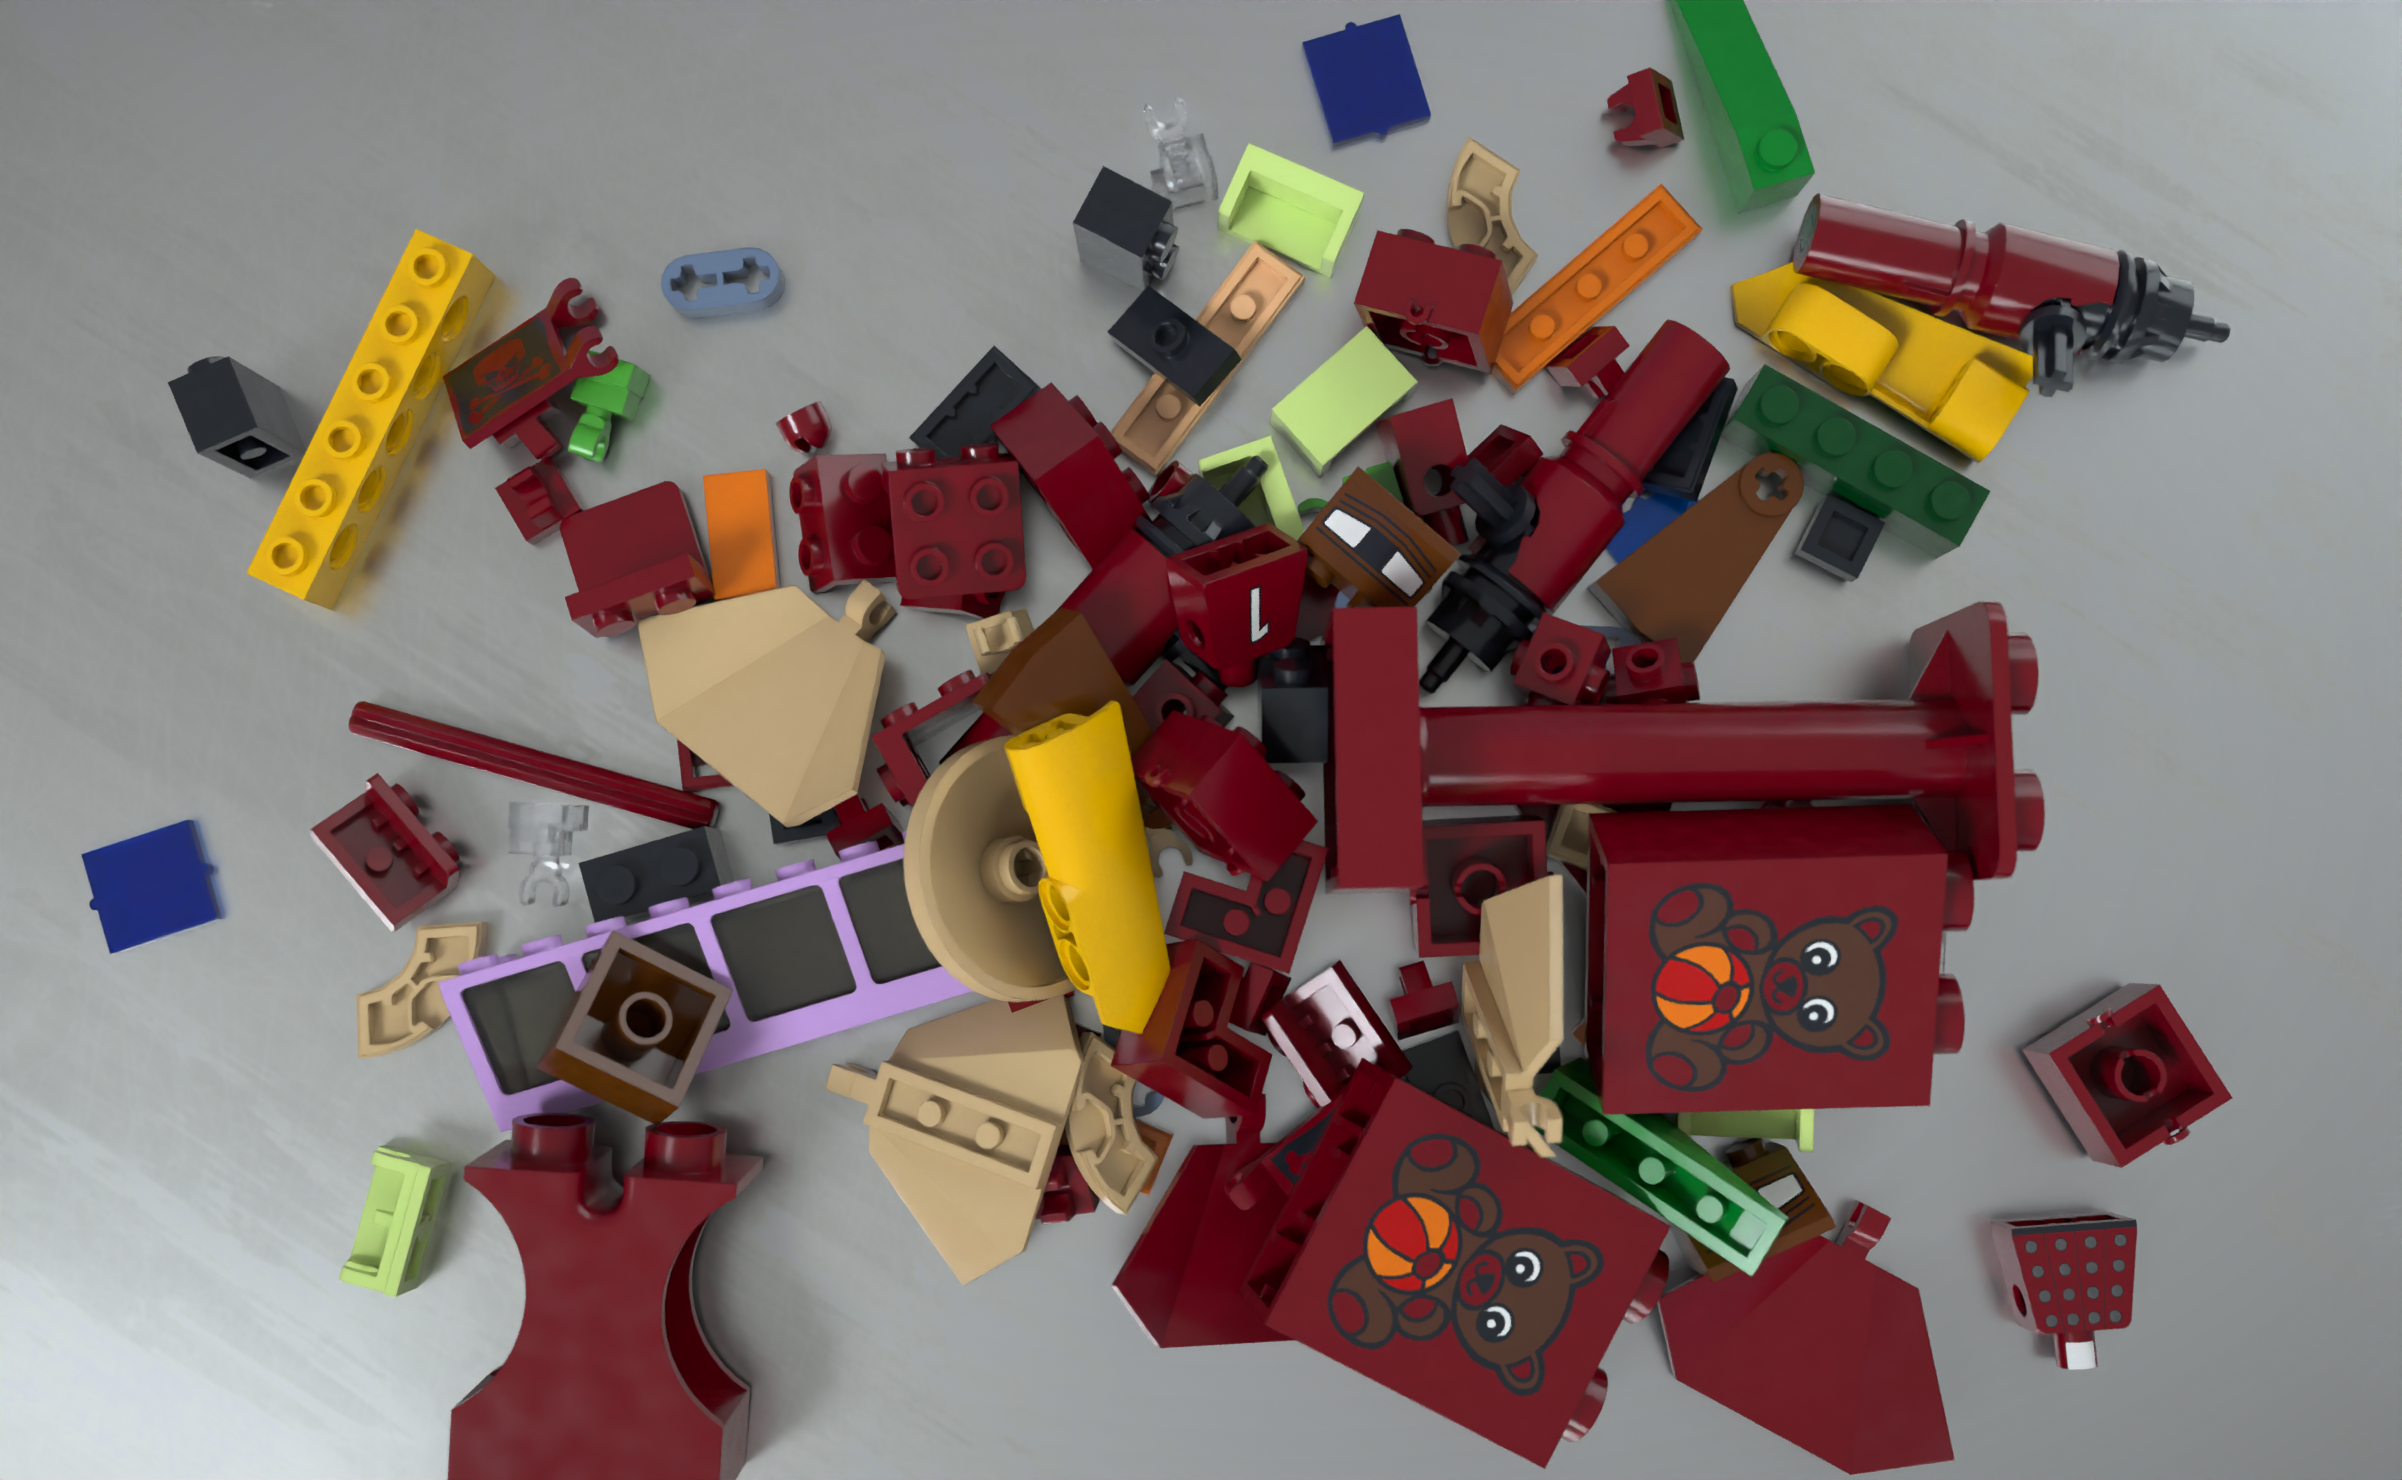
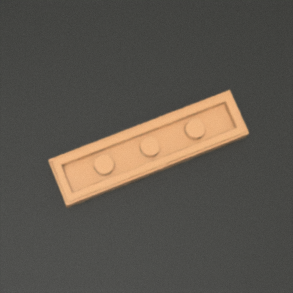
[1111,240,1305,479]

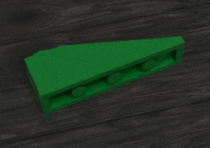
[1670,0,1815,213]
[1532,1057,1789,1276]

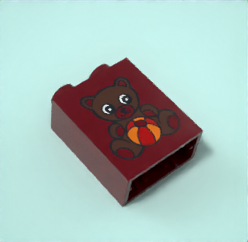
[1584,804,1974,1115]
[1238,1057,1671,1469]

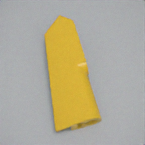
[1730,262,2033,463]
[1004,701,1171,1034]

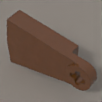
[1588,453,1804,663]
[971,607,1173,829]

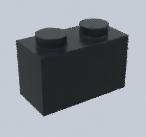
[1073,166,1179,292]
[168,356,306,478]
[1258,638,1328,763]
[579,826,734,923]

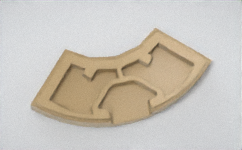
[1446,137,1538,295]
[356,922,488,1059]
[1065,1032,1159,1215]

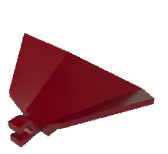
[1111,1094,1296,1348]
[1657,1200,1955,1475]

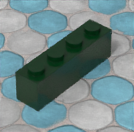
[1721,364,1990,559]

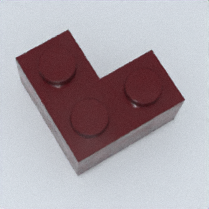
[990,382,1152,570]
[1164,840,1329,974]
[1110,939,1273,1119]

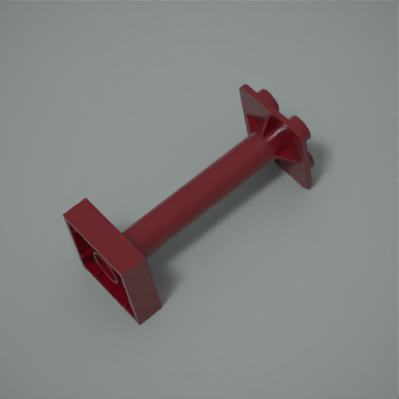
[1320,601,2045,894]

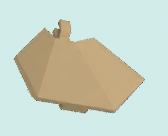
[637,579,896,827]
[1461,875,1563,1157]
[825,995,1085,1286]

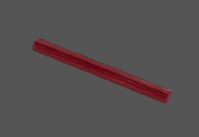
[349,701,719,829]

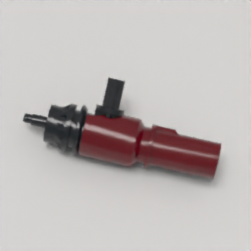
[1793,193,2230,397]
[1419,319,1730,694]
[939,455,1268,765]

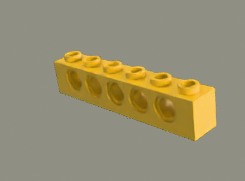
[246,229,496,610]

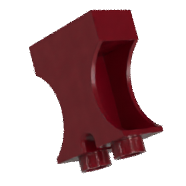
[447,1113,763,1480]

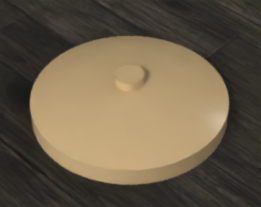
[904,735,1076,1002]

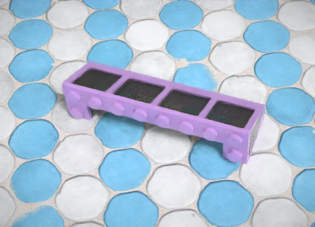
[438,831,974,1132]

